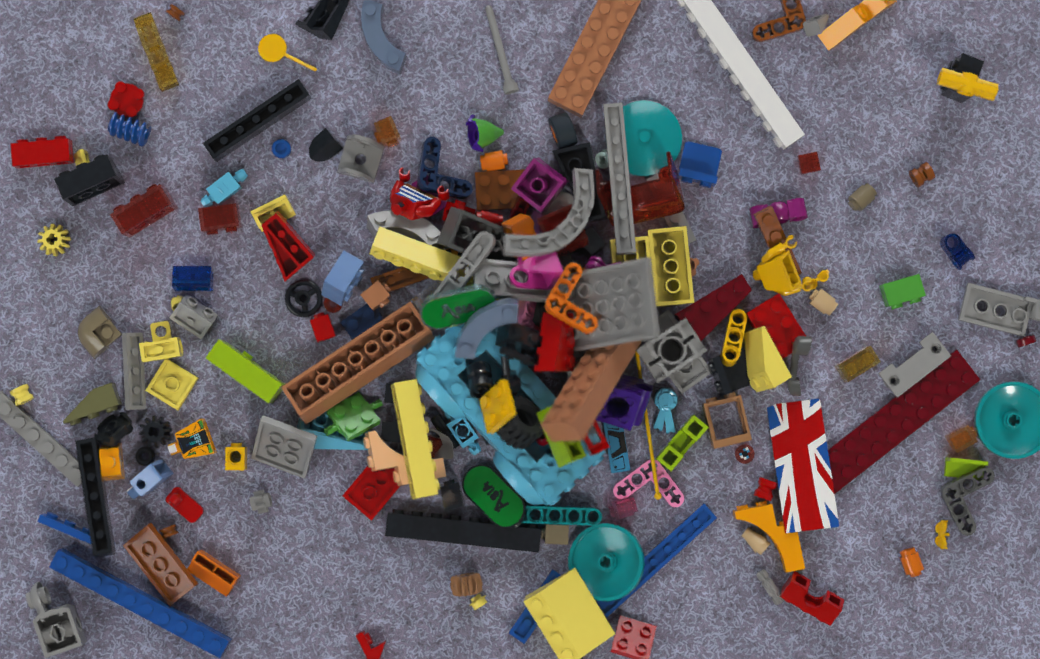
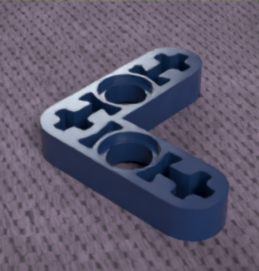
[417,137,473,199]

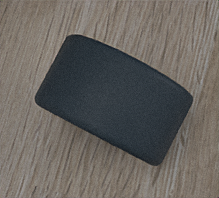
[548,112,578,149]

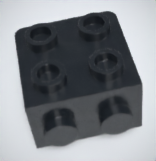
[708,348,750,396]

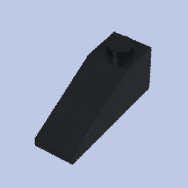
[440,479,466,512]

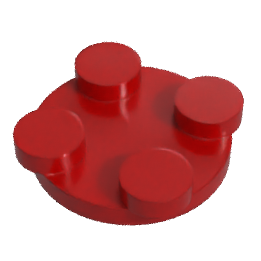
[108,81,145,118]

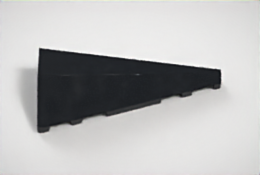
[295,0,350,40]

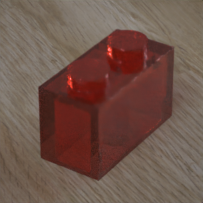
[198,203,242,235]

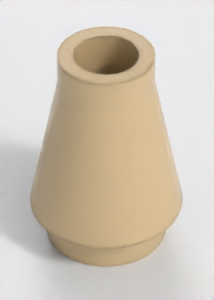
[741,527,771,555]

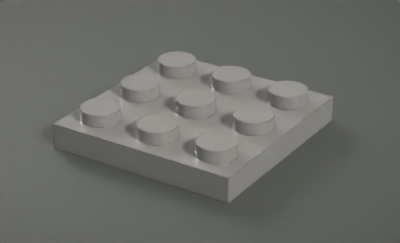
[251,415,317,479]

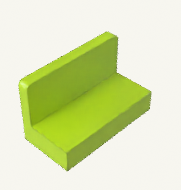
[944,457,989,480]

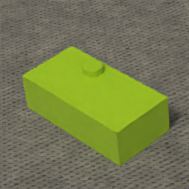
[205,339,285,404]

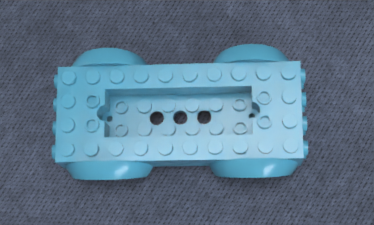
[415,309,605,506]

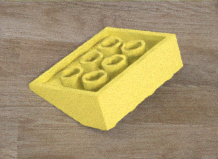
[523,568,615,659]

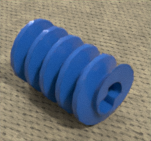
[108,112,151,147]

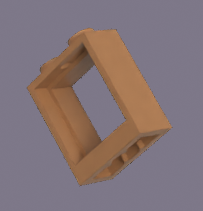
[702,392,752,449]

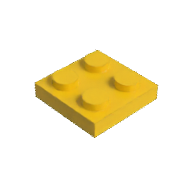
[479,379,516,434]

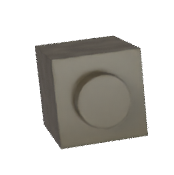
[541,524,569,545]

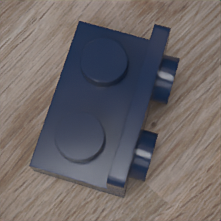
[340,304,384,340]

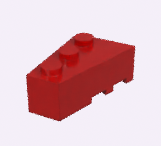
[534,312,575,372]

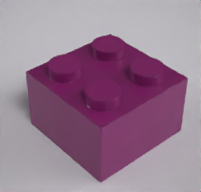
[511,157,568,212]

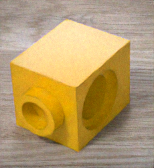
[225,443,247,470]

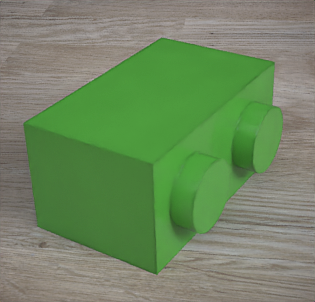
[879,274,926,310]

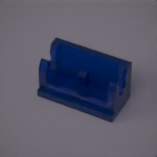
[172,266,213,291]

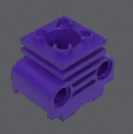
[596,374,653,431]

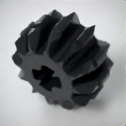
[139,415,173,448]

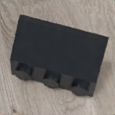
[54,154,125,206]

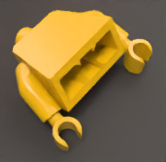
[753,235,813,296]

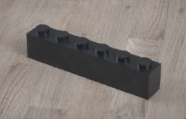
[203,79,312,162]
[75,437,116,558]

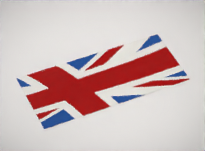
[767,399,839,533]

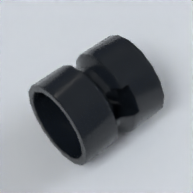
[466,361,494,398]

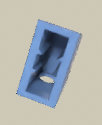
[127,459,174,499]

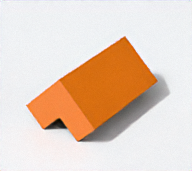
[187,549,241,597]

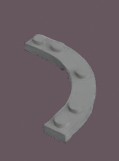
[503,168,594,257]

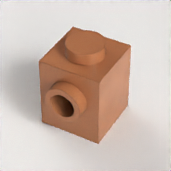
[360,281,391,311]

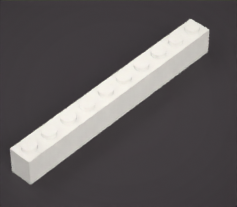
[676,0,805,150]

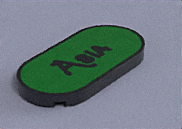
[462,464,526,529]

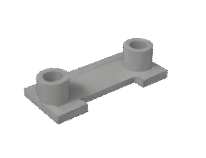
[878,332,951,398]

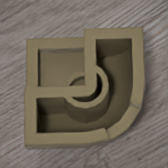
[78,305,122,359]

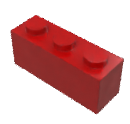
[10,136,74,169]

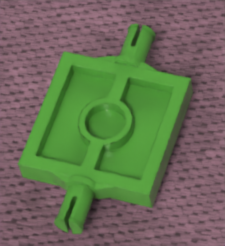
[324,392,383,442]

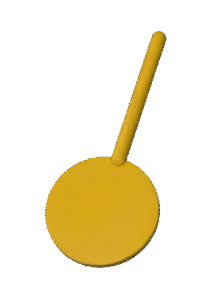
[258,34,317,71]

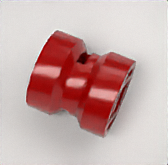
[753,477,778,501]

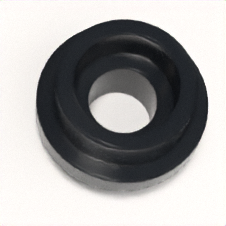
[135,447,155,466]

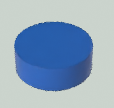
[272,139,291,159]

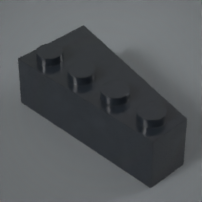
[552,142,608,223]

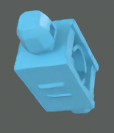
[200,169,248,208]
[444,411,481,455]

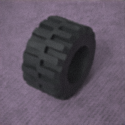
[496,395,544,449]

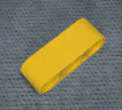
[720,309,747,367]

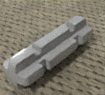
[756,569,784,605]

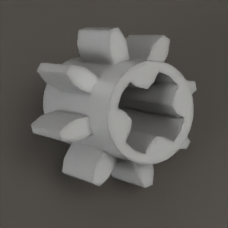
[250,490,272,514]

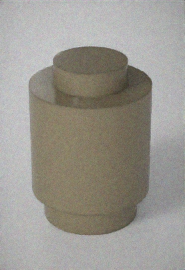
[848,183,877,211]

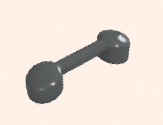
[787,336,812,396]

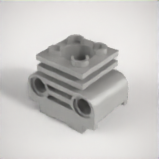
[636,318,707,383]

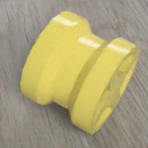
[10,384,34,406]

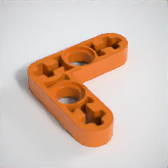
[545,263,598,334]

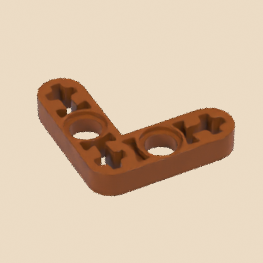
[752,0,806,42]

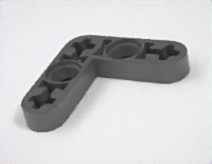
[940,466,995,536]

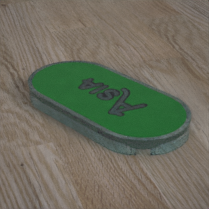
[419,284,497,330]

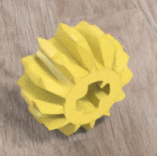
[37,224,71,256]

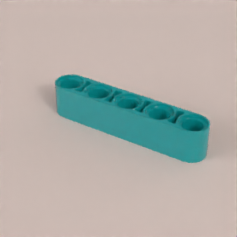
[522,505,602,526]

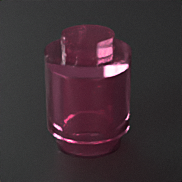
[608,497,638,520]

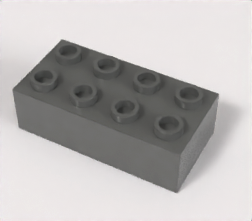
[437,207,516,262]

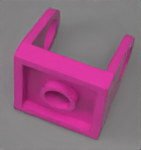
[509,251,563,290]

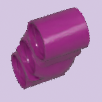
[749,198,808,228]

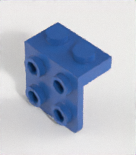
[677,142,722,188]

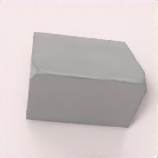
[803,14,829,37]

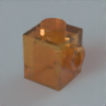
[374,116,401,147]

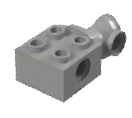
[26,581,87,658]

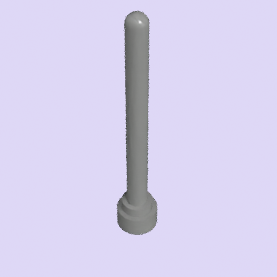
[485,5,519,95]

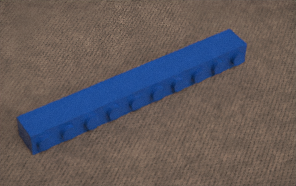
[49,548,232,658]

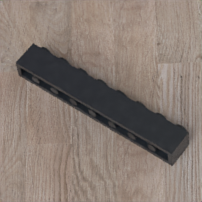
[385,509,542,553]

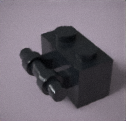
[496,323,543,366]

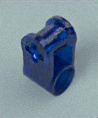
[940,234,975,270]

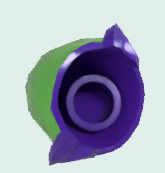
[466,114,504,152]

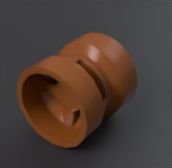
[909,162,935,187]

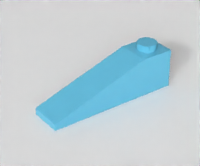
[297,411,371,450]

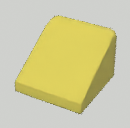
[74,149,90,166]

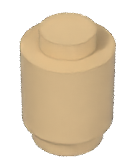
[809,289,838,316]

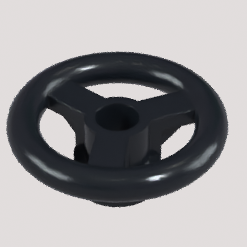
[285,279,323,318]

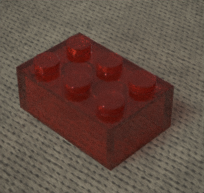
[110,184,178,238]

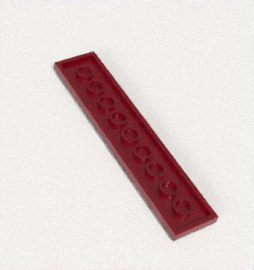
[828,350,980,494]

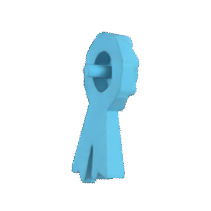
[653,388,678,434]

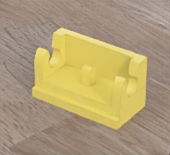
[250,194,296,232]

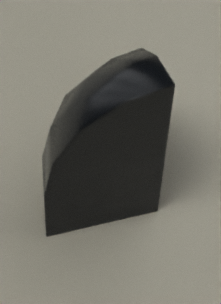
[309,128,343,162]

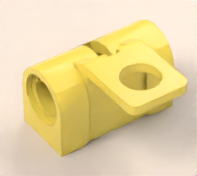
[139,321,183,363]

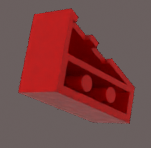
[261,211,315,282]

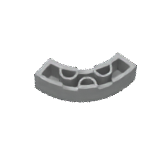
[367,210,445,250]

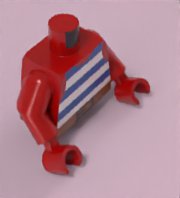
[390,167,450,220]

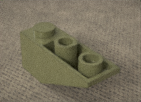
[63,383,122,426]

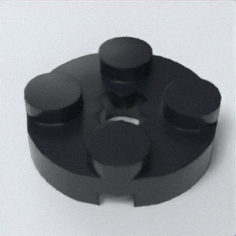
[94,412,134,448]

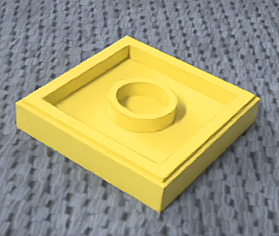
[145,359,199,411]

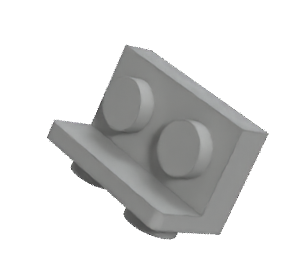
[169,294,218,339]

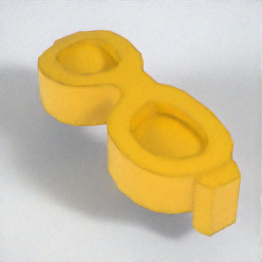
[805,269,829,290]
[935,520,950,549]

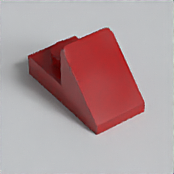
[355,630,386,659]

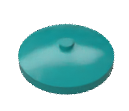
[606,100,682,177]
[974,382,1040,459]
[568,523,645,601]

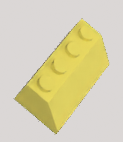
[647,226,694,308]

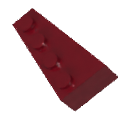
[674,274,752,341]

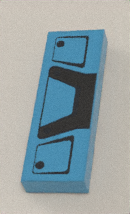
[603,423,630,473]

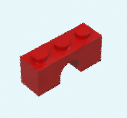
[780,571,844,626]

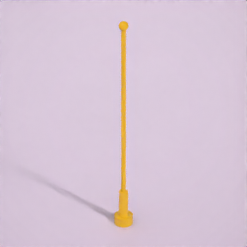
[635,345,662,500]

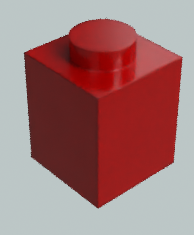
[310,312,337,343]

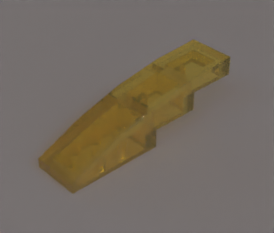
[133,12,179,92]

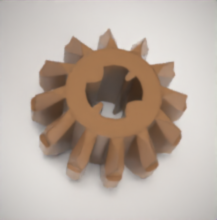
[450,572,483,597]

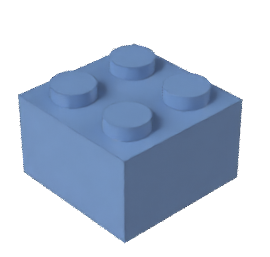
[321,251,364,306]

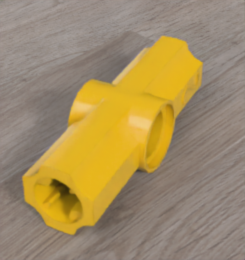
[937,68,999,101]

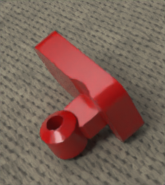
[165,487,204,523]

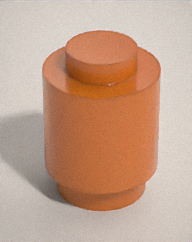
[480,150,509,172]
[899,547,924,577]

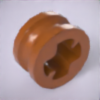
[165,4,185,22]
[159,524,179,538]

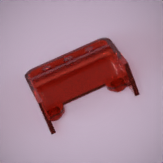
[595,152,685,226]

